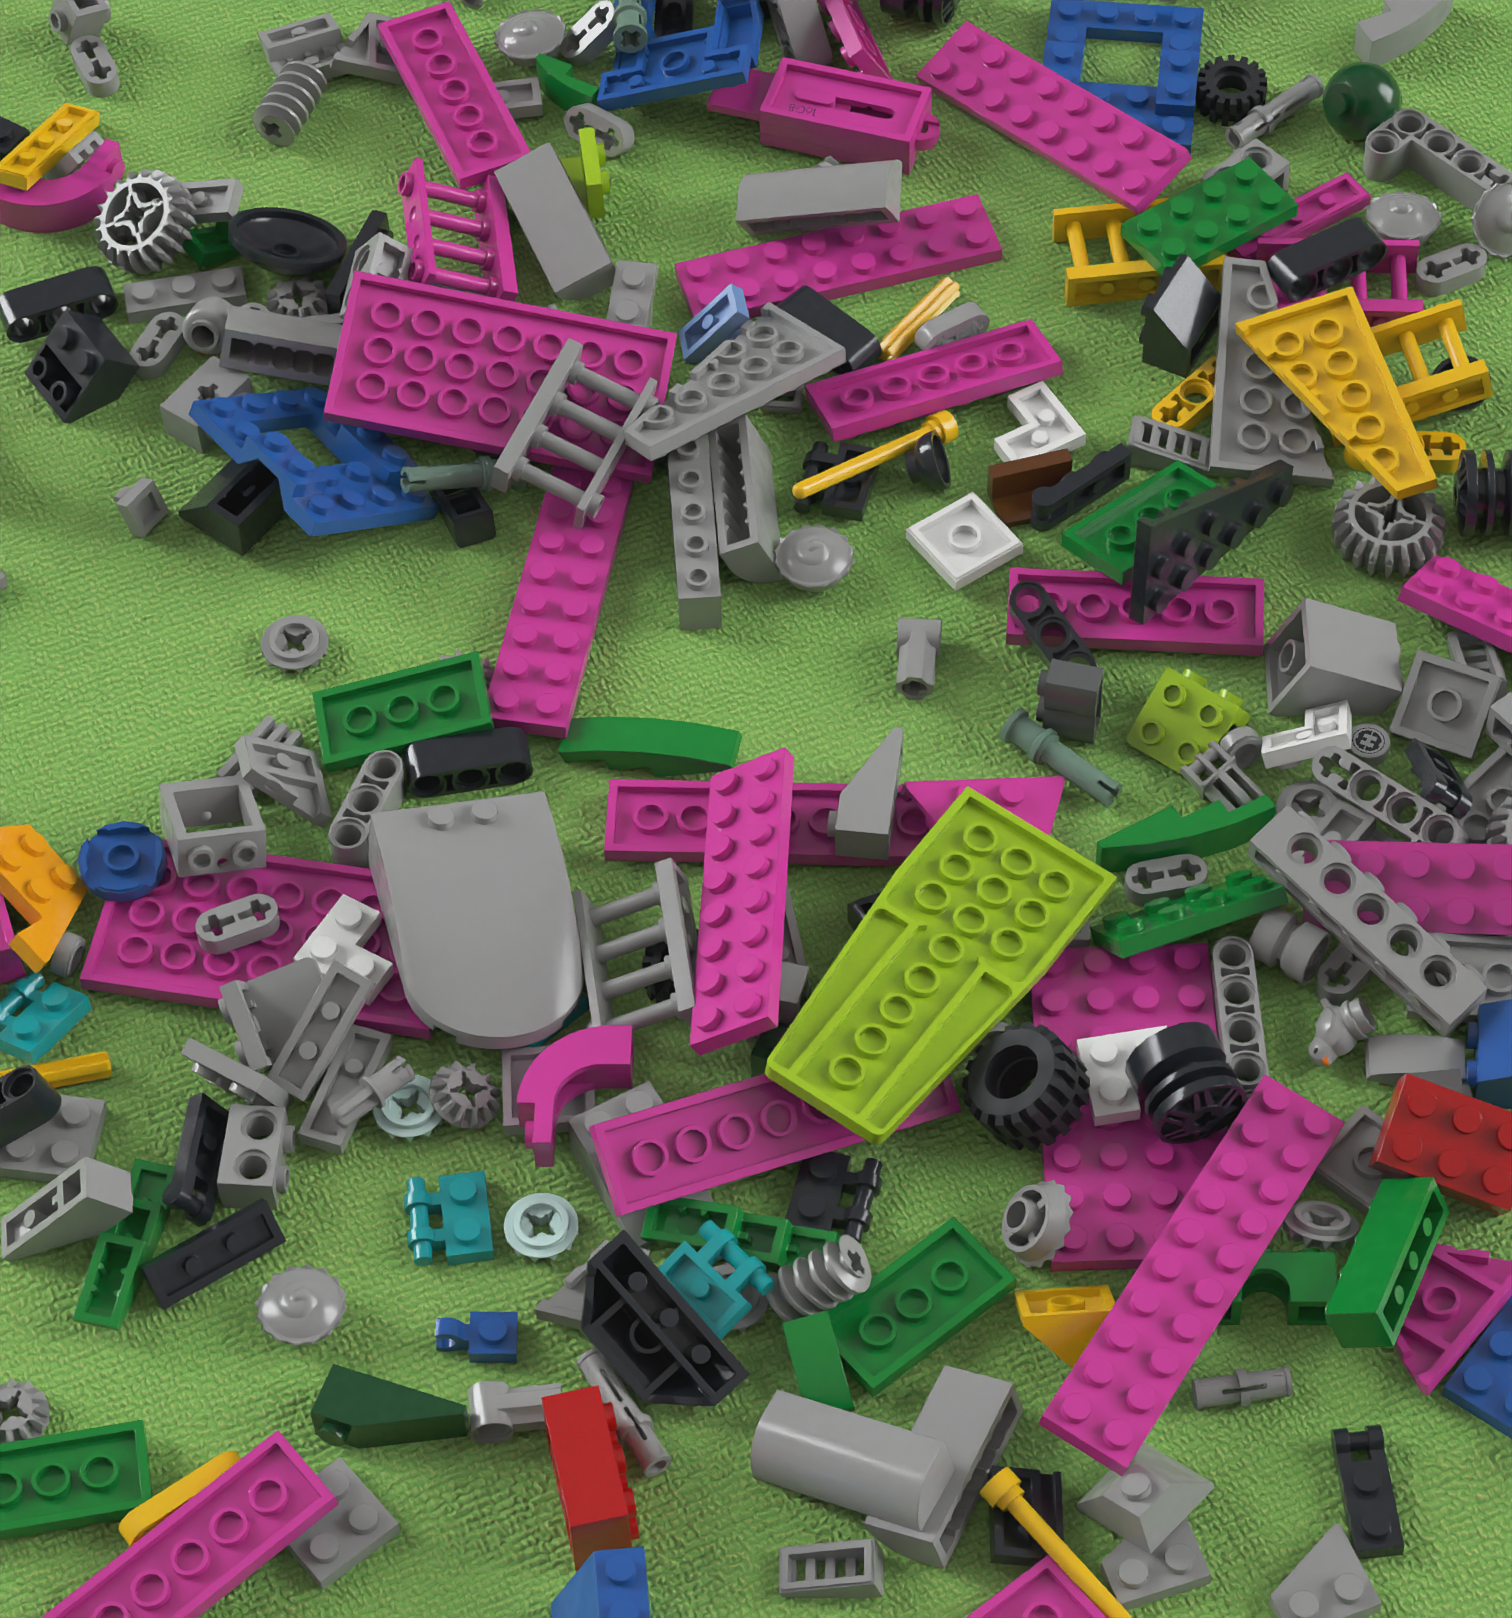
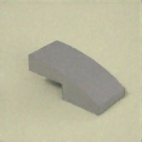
[1365,1034,1466,1086]

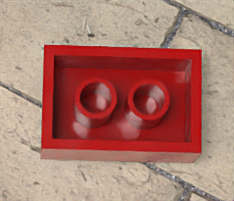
[1368,1073,1512,1216]
[541,1385,640,1571]

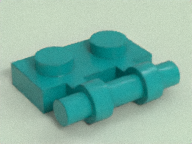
[0,971,92,1065]
[403,1171,495,1266]
[658,1220,775,1340]

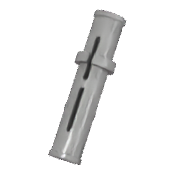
[1225,74,1324,150]
[576,1348,672,1477]

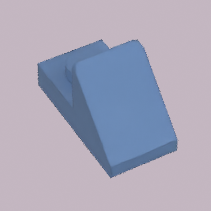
[678,283,749,363]

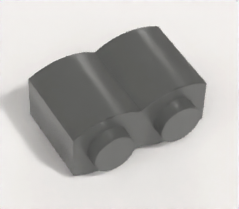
[1036,659,1104,744]

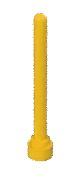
[792,410,959,499]
[979,1466,1133,1618]

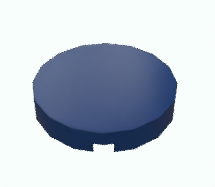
[77,821,168,902]

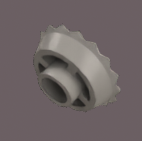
[494,8,567,67]
[1471,181,1512,260]
[1364,190,1443,245]
[773,524,855,592]
[1002,1180,1073,1269]
[255,1264,348,1346]

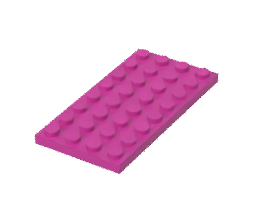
[323,270,677,484]
[79,839,433,1040]
[1030,943,1227,1272]

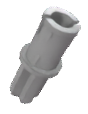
[329,1055,415,1128]

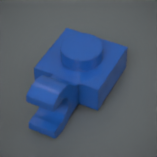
[435,1312,518,1363]

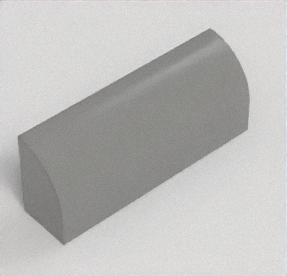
[494,142,616,300]
[736,159,902,236]
[219,305,343,386]
[708,414,784,583]
[864,1365,1024,1569]
[750,1389,956,1532]

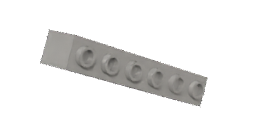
[666,433,722,630]
[1247,804,1488,1037]

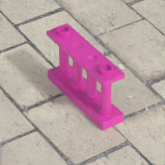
[398,157,519,301]
[1256,237,1423,327]

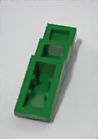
[558,716,742,777]
[1096,794,1276,873]
[72,1159,174,1331]
[640,1198,840,1273]

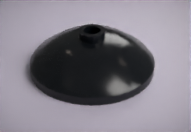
[227,207,347,276]

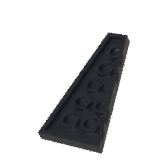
[1129,459,1294,625]

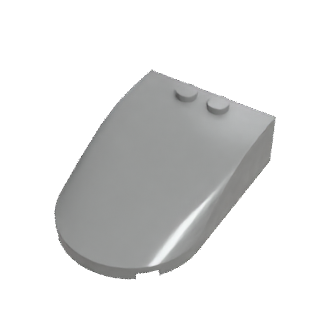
[368,791,584,1049]

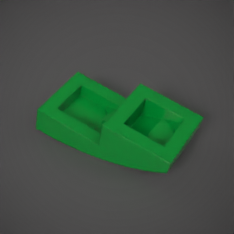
[535,53,600,121]
[182,210,245,267]
[782,1310,855,1412]

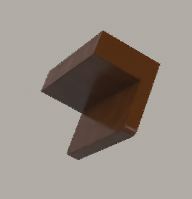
[987,448,1079,528]

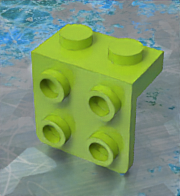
[560,127,611,218]
[1127,666,1252,778]

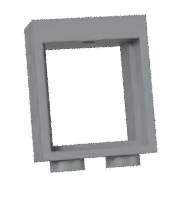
[159,775,267,877]

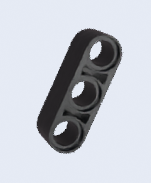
[1267,217,1387,301]
[0,266,118,343]
[776,285,882,375]
[1009,581,1097,670]
[403,727,533,798]
[0,1065,62,1148]

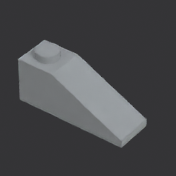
[827,727,903,860]
[0,1156,133,1262]

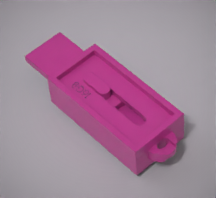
[707,57,940,175]

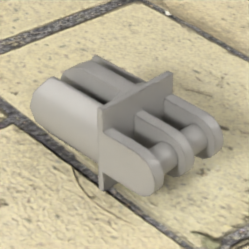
[1180,740,1265,812]

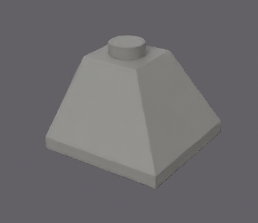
[1076,1443,1214,1554]

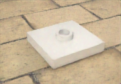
[906,492,1023,591]

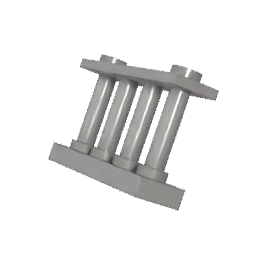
[491,338,659,529]
[573,857,698,1031]

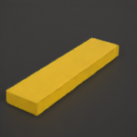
[0,103,100,191]

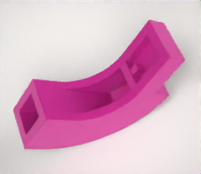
[0,138,125,233]
[516,1025,634,1167]

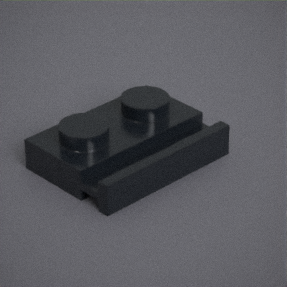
[988,1465,1064,1567]

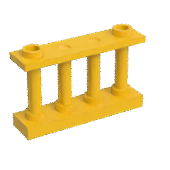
[1052,198,1226,307]
[1329,299,1493,447]

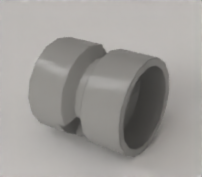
[1249,907,1331,985]

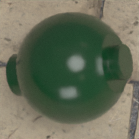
[1322,62,1402,141]

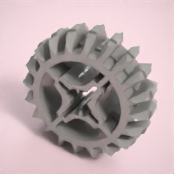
[93,168,197,276]
[1331,476,1446,579]

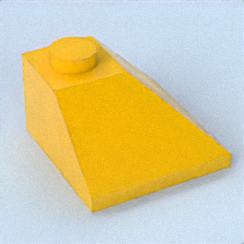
[1014,1284,1115,1369]

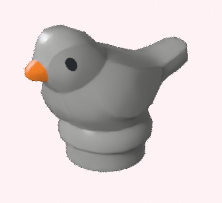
[1308,997,1376,1067]

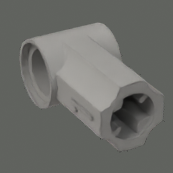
[896,617,942,700]
[468,1381,562,1444]

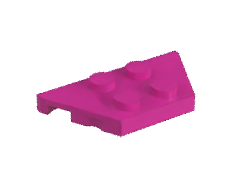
[900,776,1065,836]
[1393,1244,1512,1396]

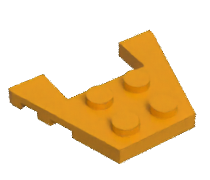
[0,824,88,974]

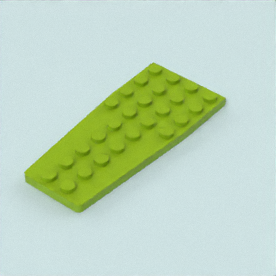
[765,786,1117,1145]

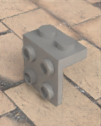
[218,957,323,1073]

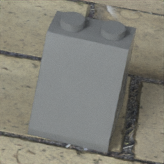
[1264,598,1404,716]

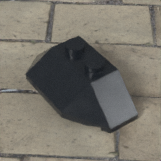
[580,1229,750,1407]

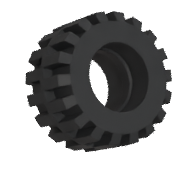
[962,1022,1090,1151]

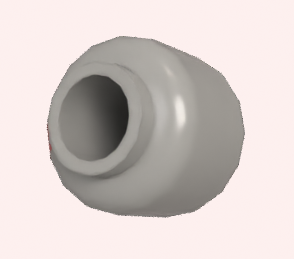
[182,297,233,356]

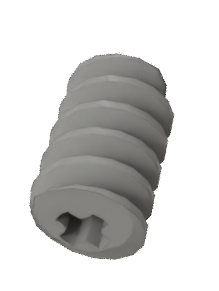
[253,61,327,147]
[766,1235,871,1322]

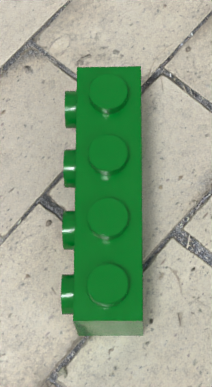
[1325,1177,1450,1348]

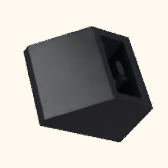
[1139,253,1221,378]
[24,310,140,424]
[178,459,286,556]

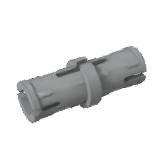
[1192,1366,1293,1409]

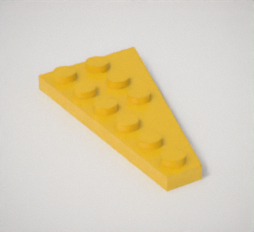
[1235,286,1437,500]

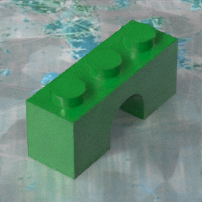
[1218,1248,1337,1325]

